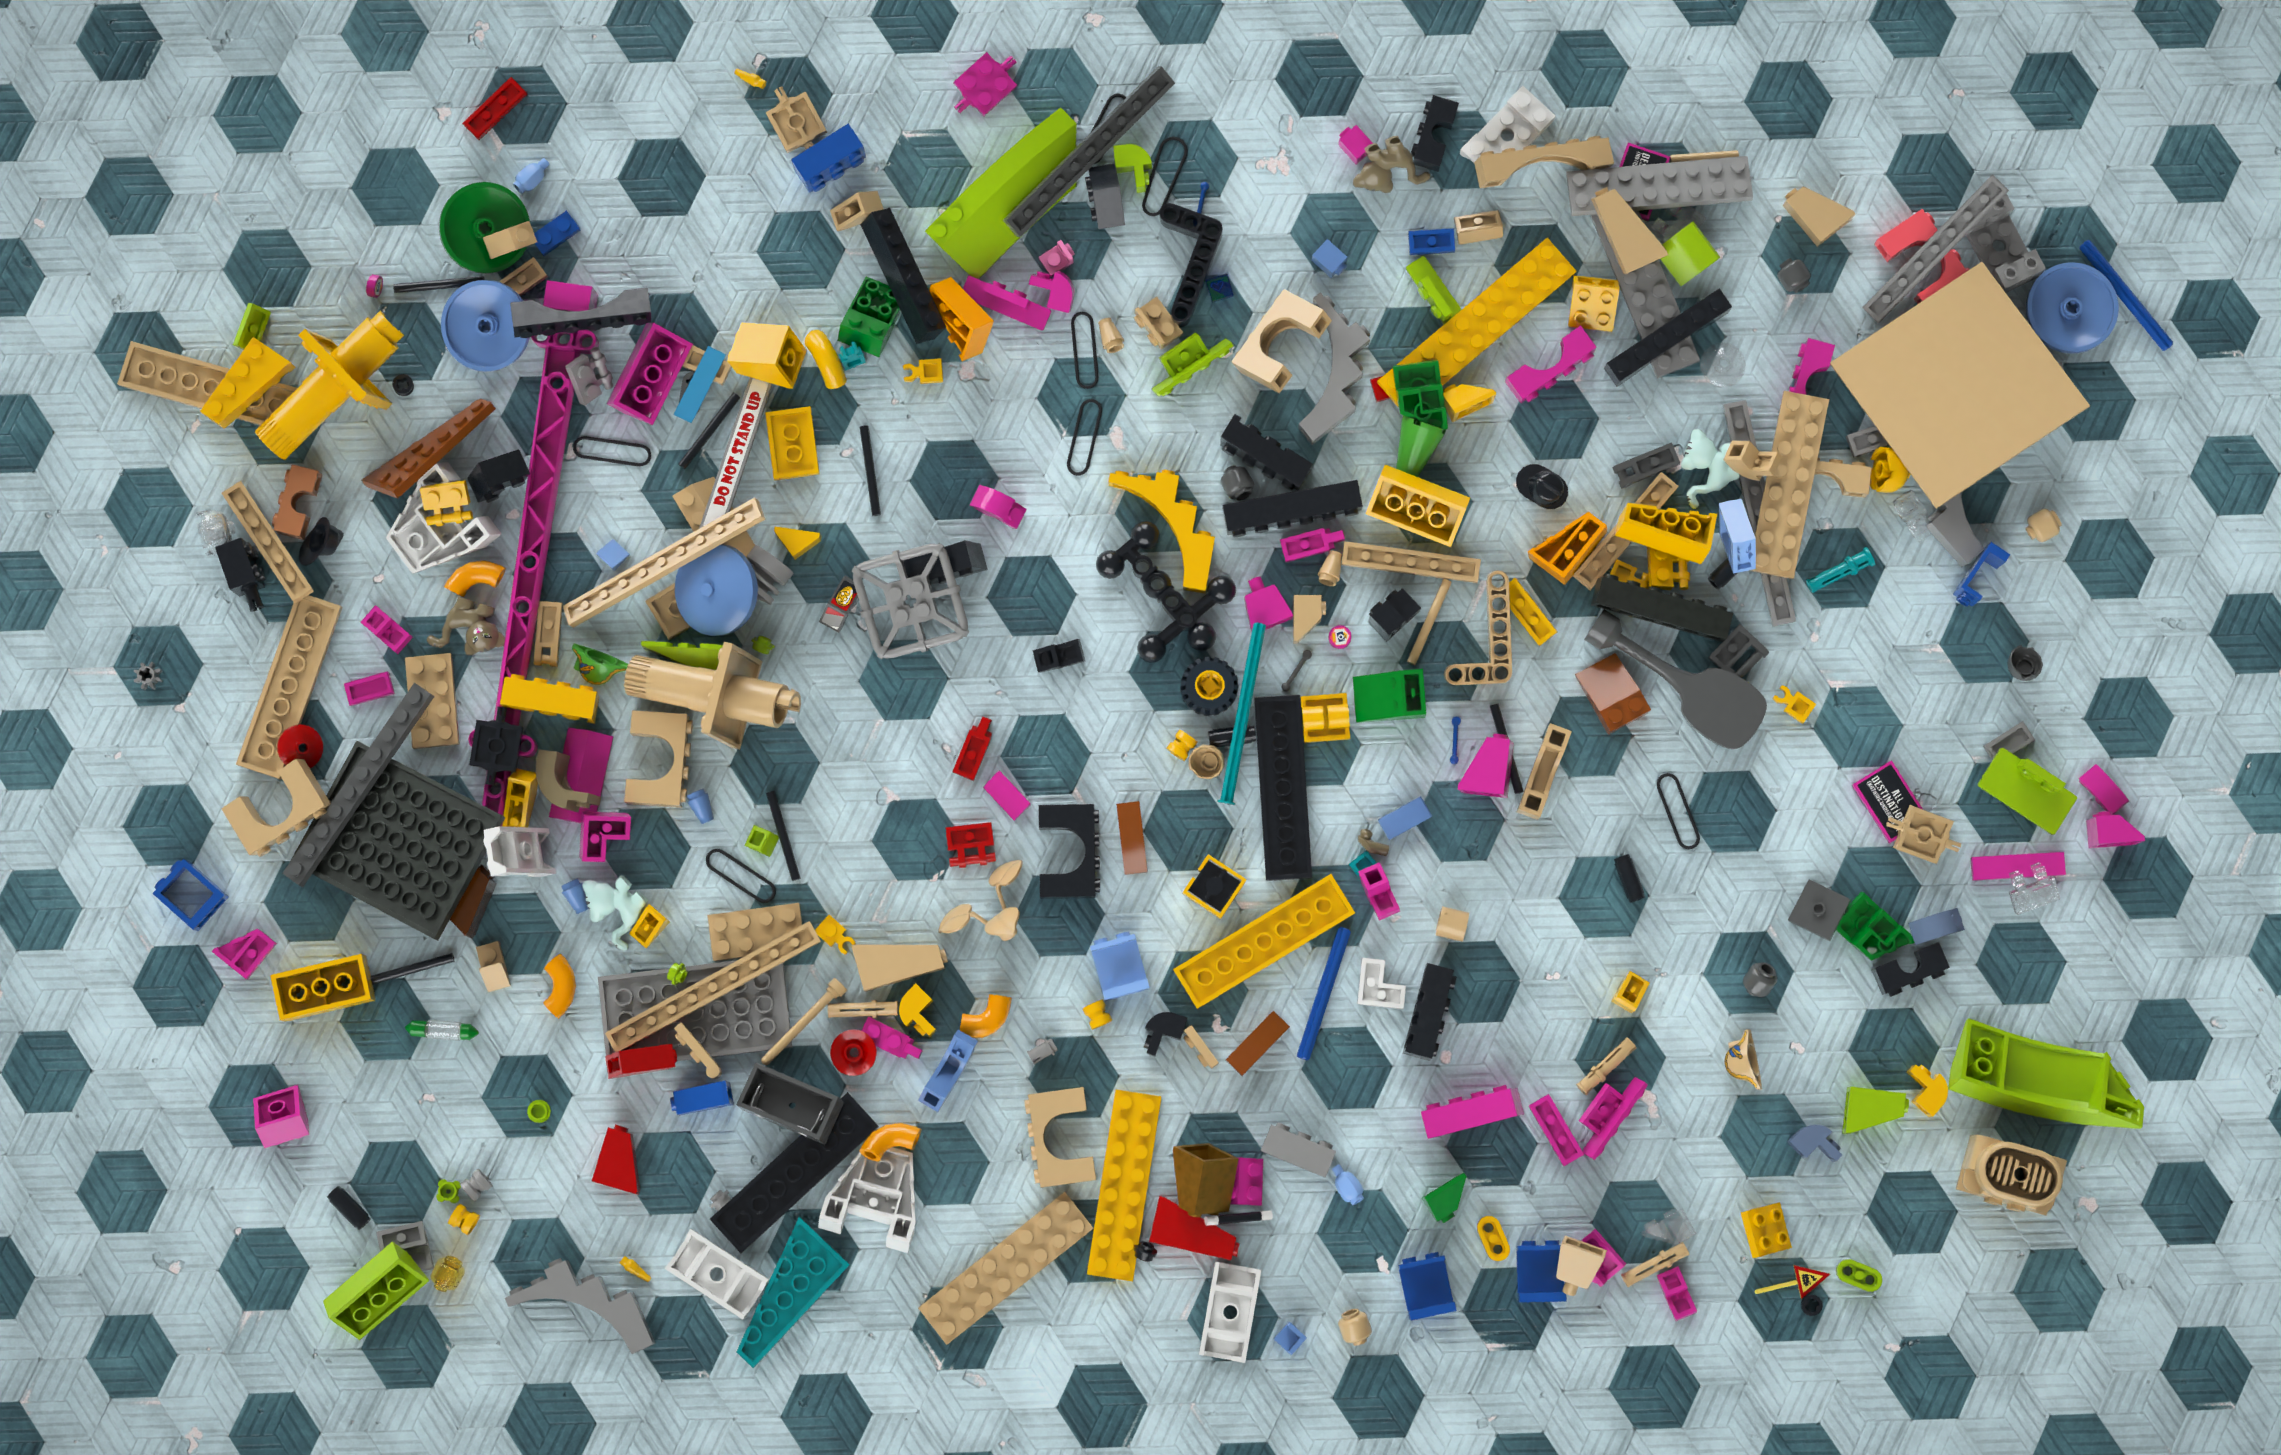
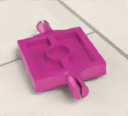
[953,52,1017,116]

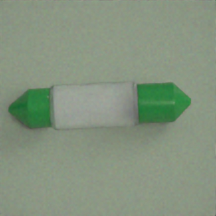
[405,1020,479,1041]

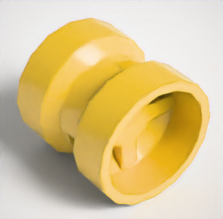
[1166,729,1198,761]
[1082,999,1112,1030]
[448,1204,480,1235]

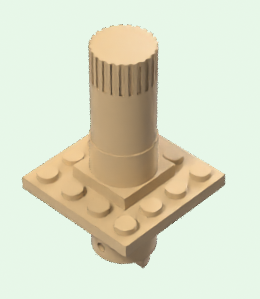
[624,642,801,750]

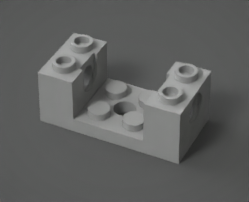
[1966,193,2046,293]

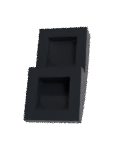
[1032,639,1086,673]

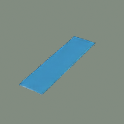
[673,346,726,423]

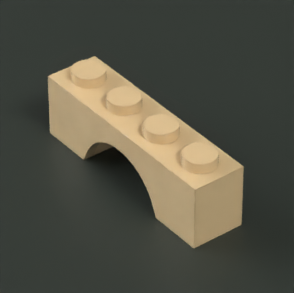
[1814,458,1871,498]
[1516,723,1572,820]

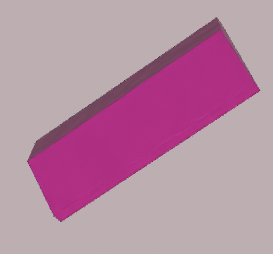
[549,727,614,824]

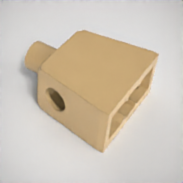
[1556,1236,1607,1296]

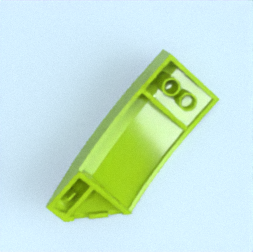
[925,107,1077,279]
[1948,1018,2144,1129]

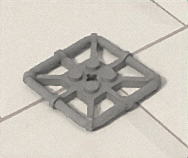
[852,543,969,659]

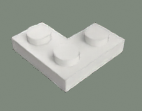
[1357,958,1406,1009]

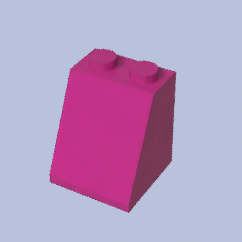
[1457,734,1514,798]

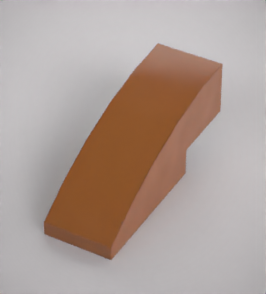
[1116,801,1148,875]
[1225,1011,1290,1076]

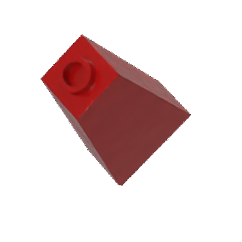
[1149,1196,1240,1260]

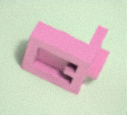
[1038,240,1075,277]

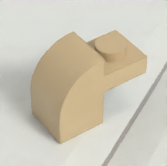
[1723,441,1782,481]

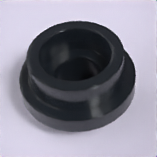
[1134,1242,1157,1262]

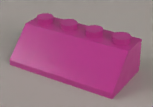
[606,323,693,425]

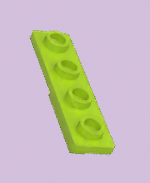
[1406,256,1462,324]
[1152,332,1234,396]

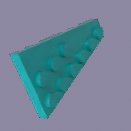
[736,1217,850,1368]

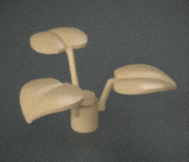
[938,860,1023,941]

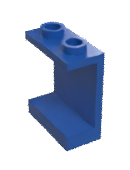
[1953,542,2011,607]
[1516,1240,1567,1302]
[1398,1252,1457,1321]

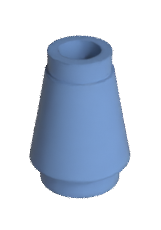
[687,788,714,824]
[561,878,588,914]

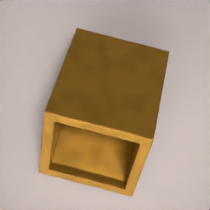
[1173,1143,1238,1217]

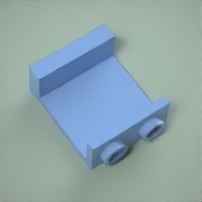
[1090,931,1150,1001]

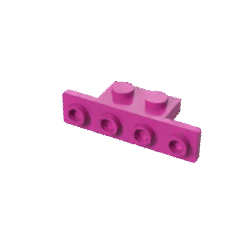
[963,276,1051,331]
[1579,1077,1648,1160]

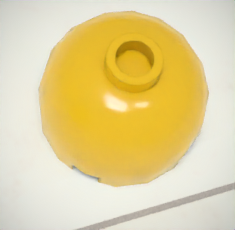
[1870,447,1910,493]

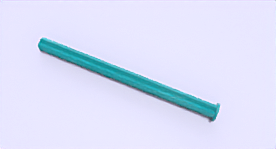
[1217,623,1266,805]

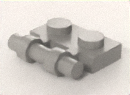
[565,347,613,405]

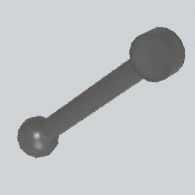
[1281,650,1312,691]

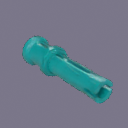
[1806,547,1875,593]

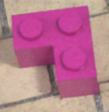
[579,811,631,862]

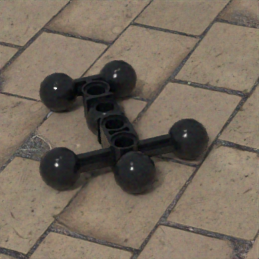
[1096,521,1236,663]

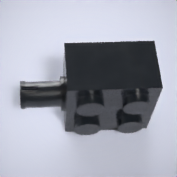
[215,538,266,612]

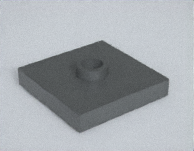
[1788,879,1851,941]

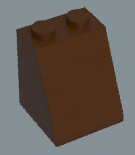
[450,864,496,938]

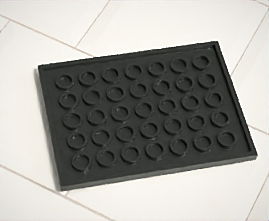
[290,741,505,941]

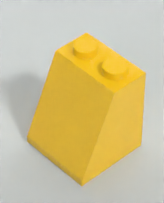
[727,323,807,389]

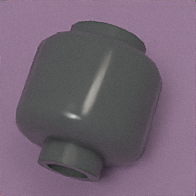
[1777,258,1811,293]
[1221,466,1254,501]
[1743,962,1778,997]

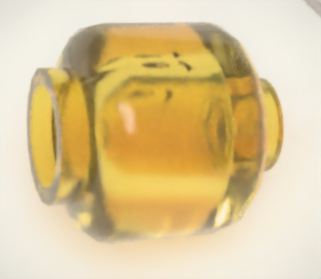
[430,1255,465,1292]

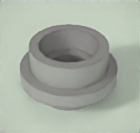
[710,1190,731,1211]

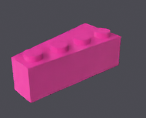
[1421,1085,1524,1139]

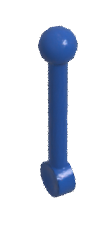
[1192,182,1209,227]
[1450,716,1461,764]

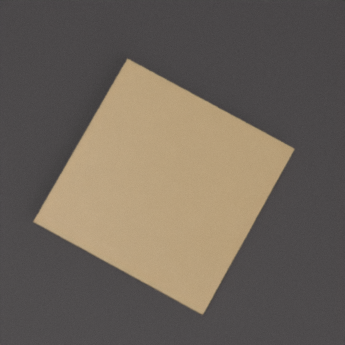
[1830,262,2090,509]

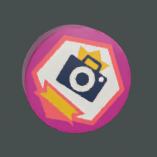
[366,274,383,298]
[1328,625,1352,649]

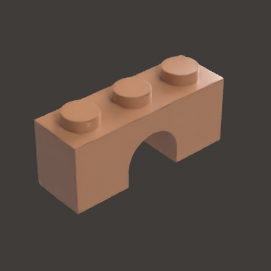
[272,464,323,540]

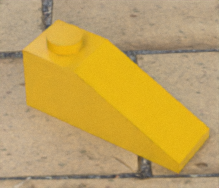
[502,768,538,827]

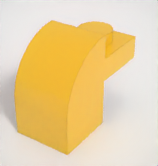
[899,983,937,1037]
[1906,1065,1948,1117]

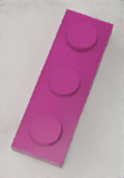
[1528,1094,1584,1167]

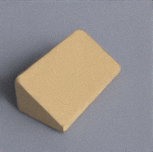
[1454,210,1503,244]

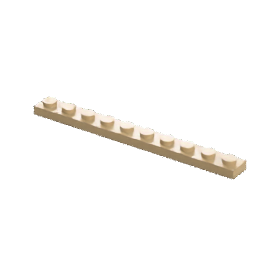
[563,497,765,628]
[605,921,821,1052]

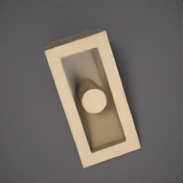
[830,191,884,231]
[483,221,537,259]
[1293,595,1326,644]

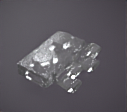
[1651,206,1706,243]
[2009,862,2060,915]

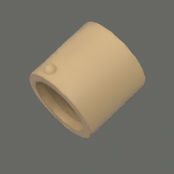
[1435,906,1469,942]

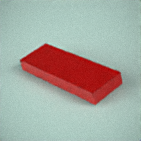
[462,77,528,140]

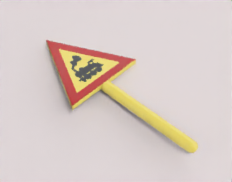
[1754,1265,1830,1299]

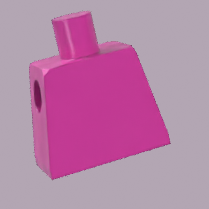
[1244,576,1293,633]

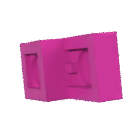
[361,605,413,654]
[2079,764,2129,815]
[1657,1267,1697,1322]

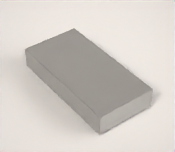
[1983,721,2035,760]

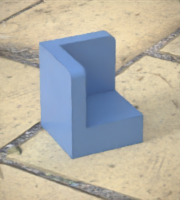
[1274,1322,1307,1355]

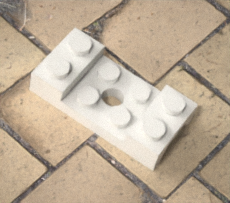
[1460,86,1556,163]
[484,826,556,877]
[665,1229,770,1319]
[1199,1262,1261,1363]

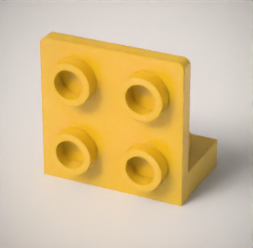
[1568,275,1619,332]

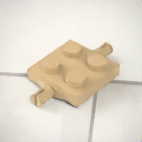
[766,87,827,153]
[1886,805,1961,864]

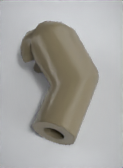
[1358,829,1389,856]

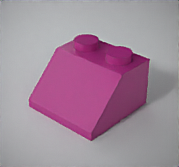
[2086,811,2145,848]
[253,1085,309,1148]

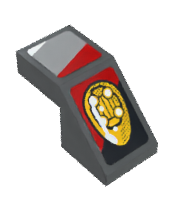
[819,576,865,633]

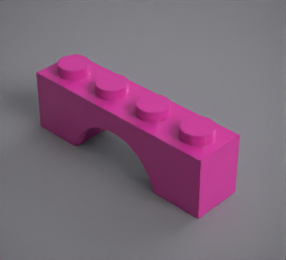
[1505,325,1597,403]
[1788,338,1835,395]

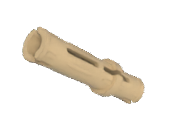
[828,1000,898,1018]
[1576,1037,1637,1095]
[1621,1242,1690,1287]

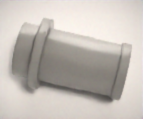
[1027,1038,1058,1065]

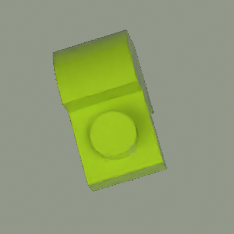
[1113,144,1152,193]

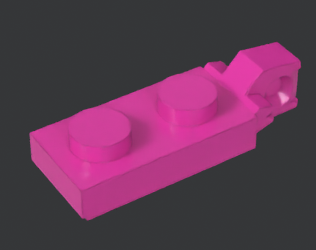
[1280,528,1345,563]
[861,1016,923,1059]

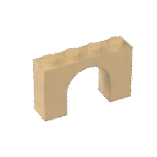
[1231,289,1332,393]
[624,710,693,808]
[221,759,331,857]
[1024,1087,1096,1188]

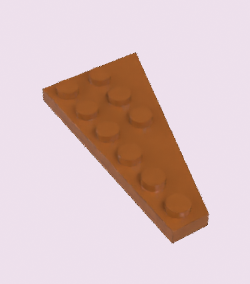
[361,399,496,499]

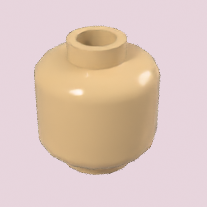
[2025,509,2062,542]
[1338,1309,1372,1346]

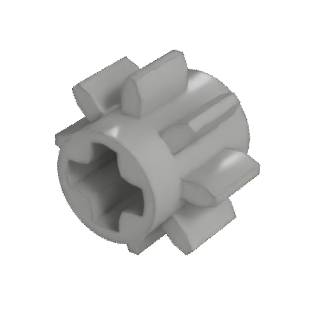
[134,662,163,690]

